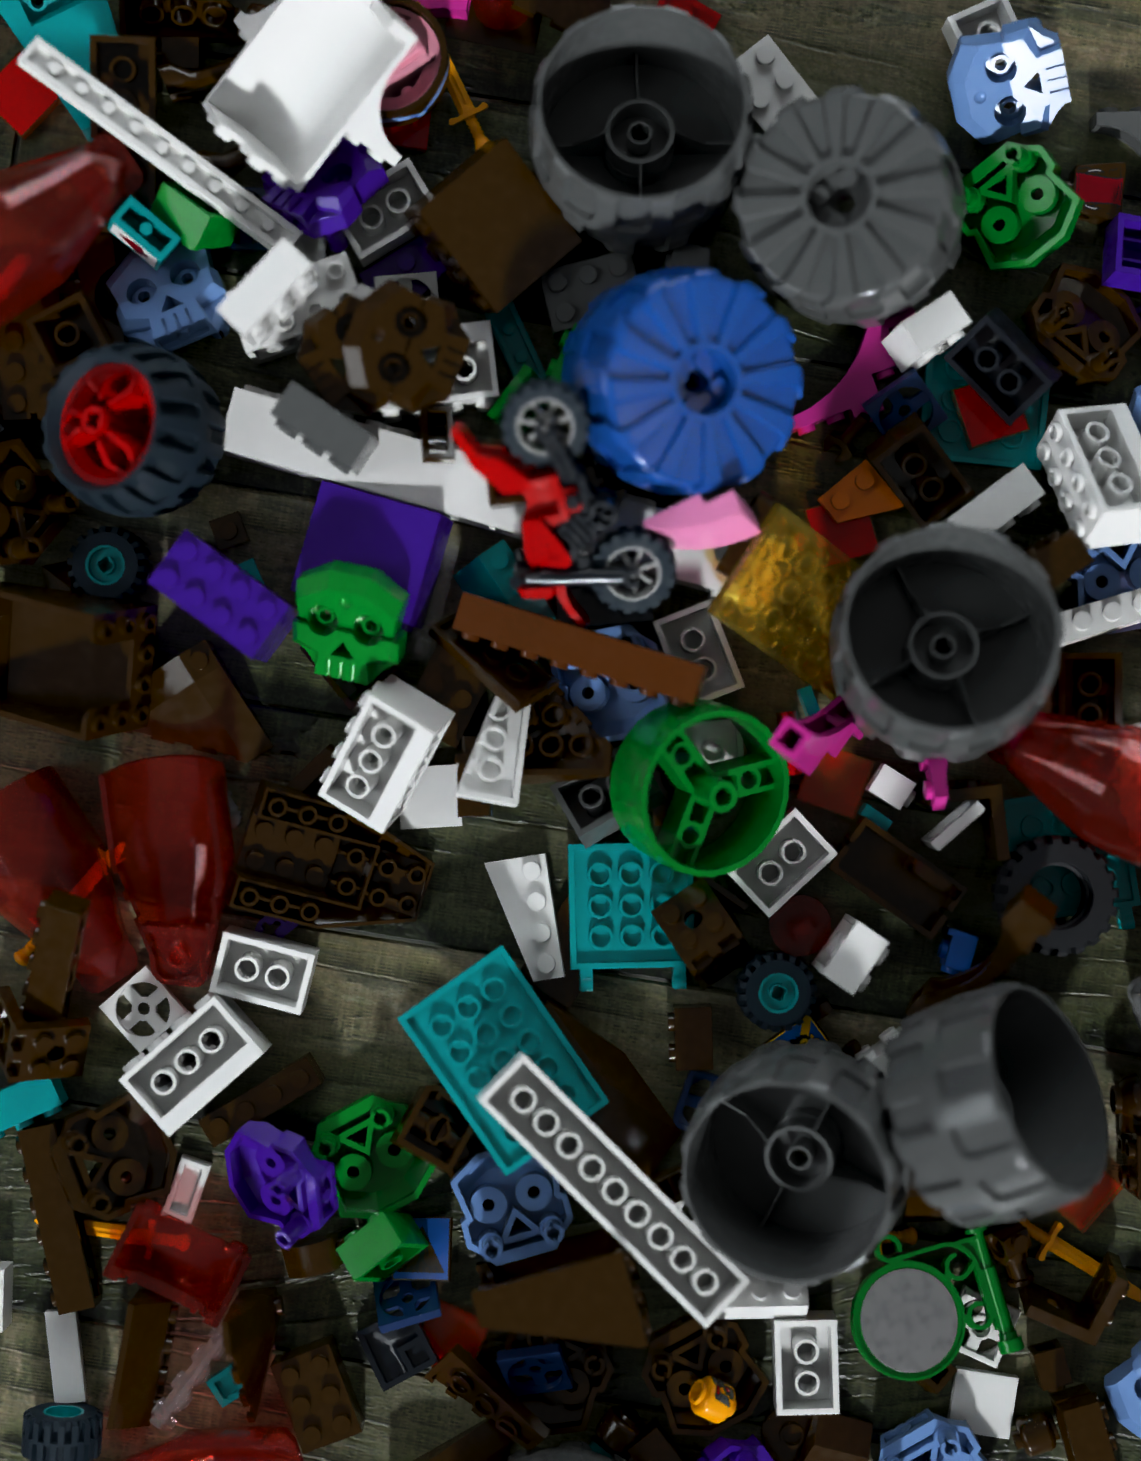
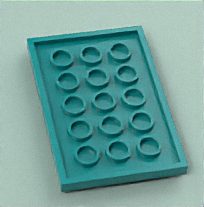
[397,945,610,1176]

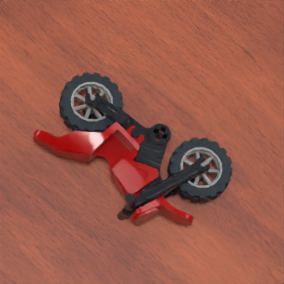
[450,378,676,628]

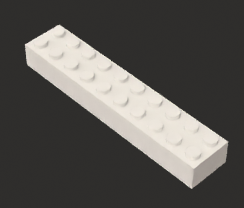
[475,1051,751,1329]

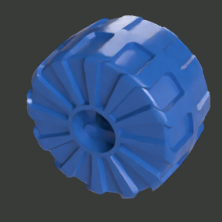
[561,267,804,496]

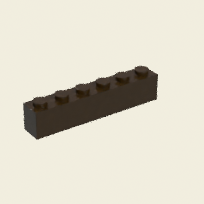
[20,889,91,1053]
[16,1118,103,1315]

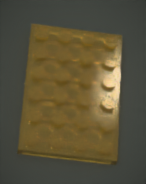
[707,503,861,702]

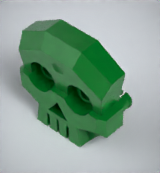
[962,141,1084,272]
[292,560,410,686]
[311,1092,435,1219]

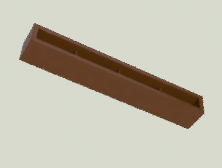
[452,592,709,708]

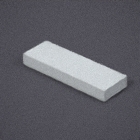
[44,1309,88,1404]

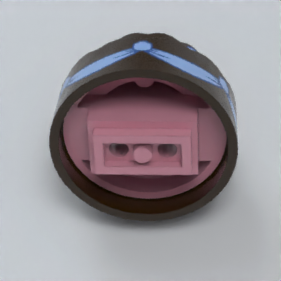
[380,0,450,127]

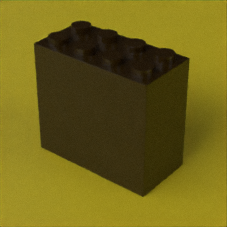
[403,137,582,313]

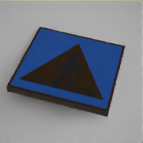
[392,1216,453,1281]

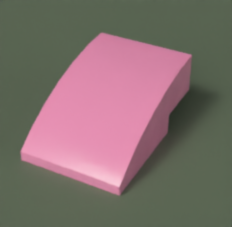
[642,490,762,550]

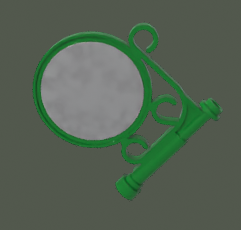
[850,1225,1025,1381]

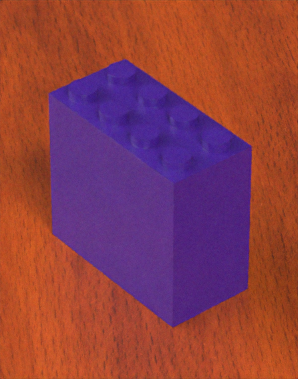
[290,480,453,633]
[147,529,298,662]

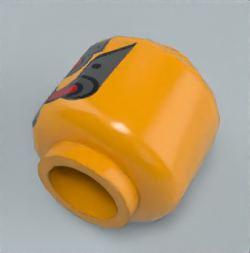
[688,1376,737,1423]

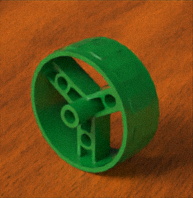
[610,699,790,877]

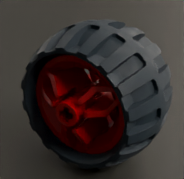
[42,343,226,517]

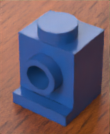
[937,926,979,975]

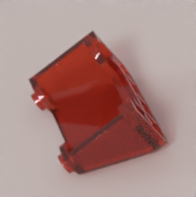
[102,1199,252,1329]

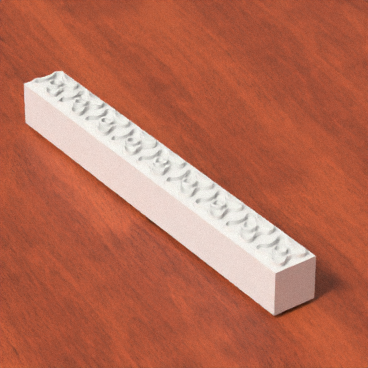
[222,384,784,611]

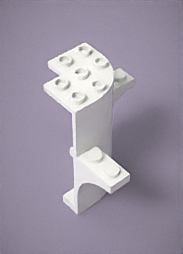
[202,0,419,193]

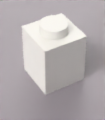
[864,763,916,810]

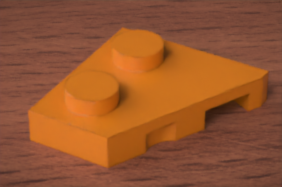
[817,459,904,524]

